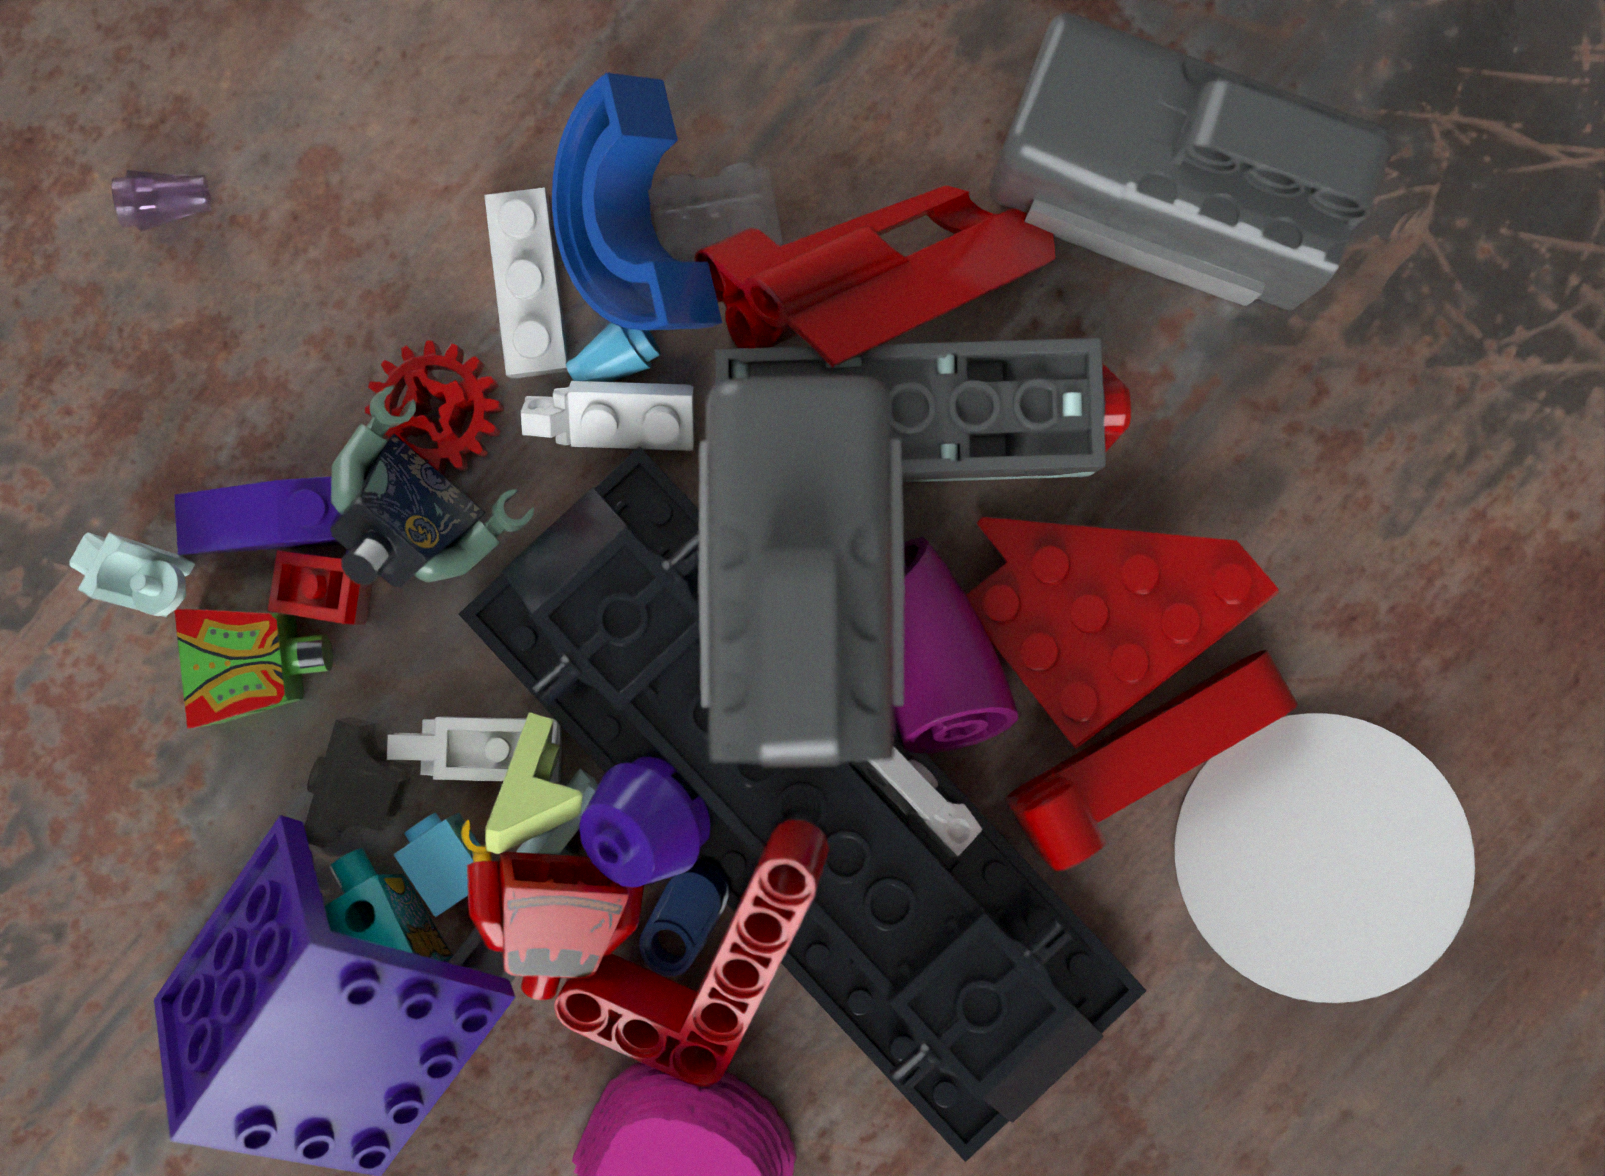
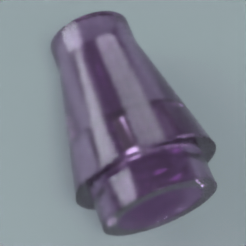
[111,170,212,232]

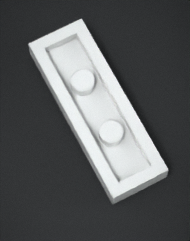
[484,187,569,379]

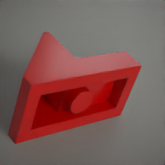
[268,550,373,625]

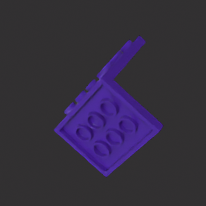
[154,815,516,1176]

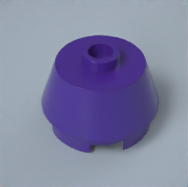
[579,757,710,887]

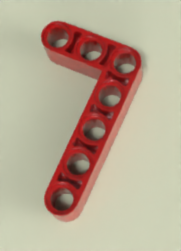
[1005,649,1298,871]
[554,820,829,1087]

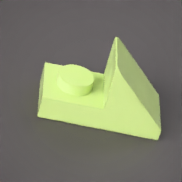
[486,712,583,854]

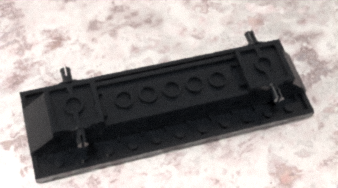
[458,446,1147,1162]

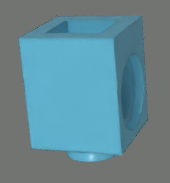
[393,812,481,917]

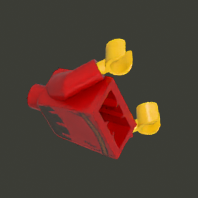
[461,819,644,1000]

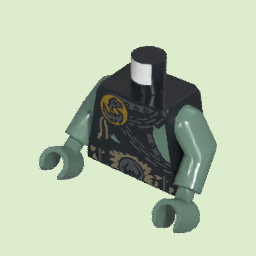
[330,386,534,588]

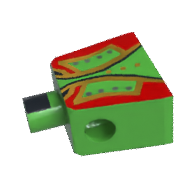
[174,609,333,729]

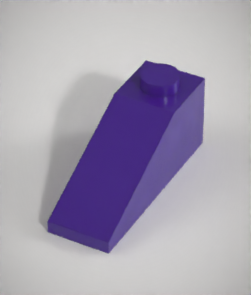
[174,476,342,556]

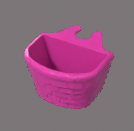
[572,1063,797,1176]

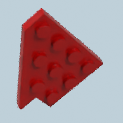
[966,517,1279,749]

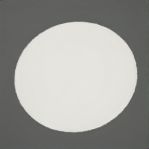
[1175,713,1475,1003]

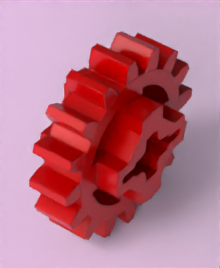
[365,340,504,476]

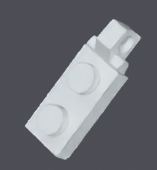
[521,381,694,451]
[387,716,562,783]
[849,747,982,858]

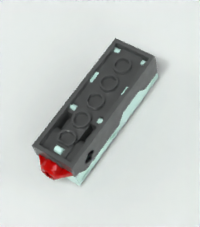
[715,338,1131,482]

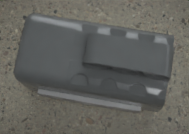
[989,12,1392,311]
[699,377,904,765]

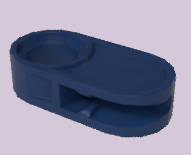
[639,860,731,976]

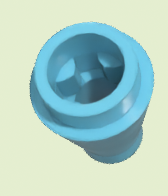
[566,322,661,382]

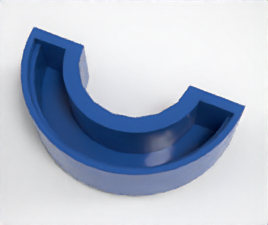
[552,72,723,330]

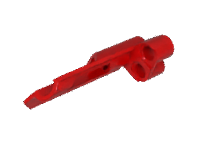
[694,185,1056,368]

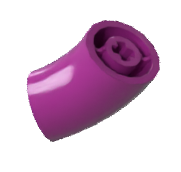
[893,537,1018,753]

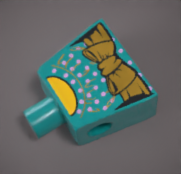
[324,848,453,963]

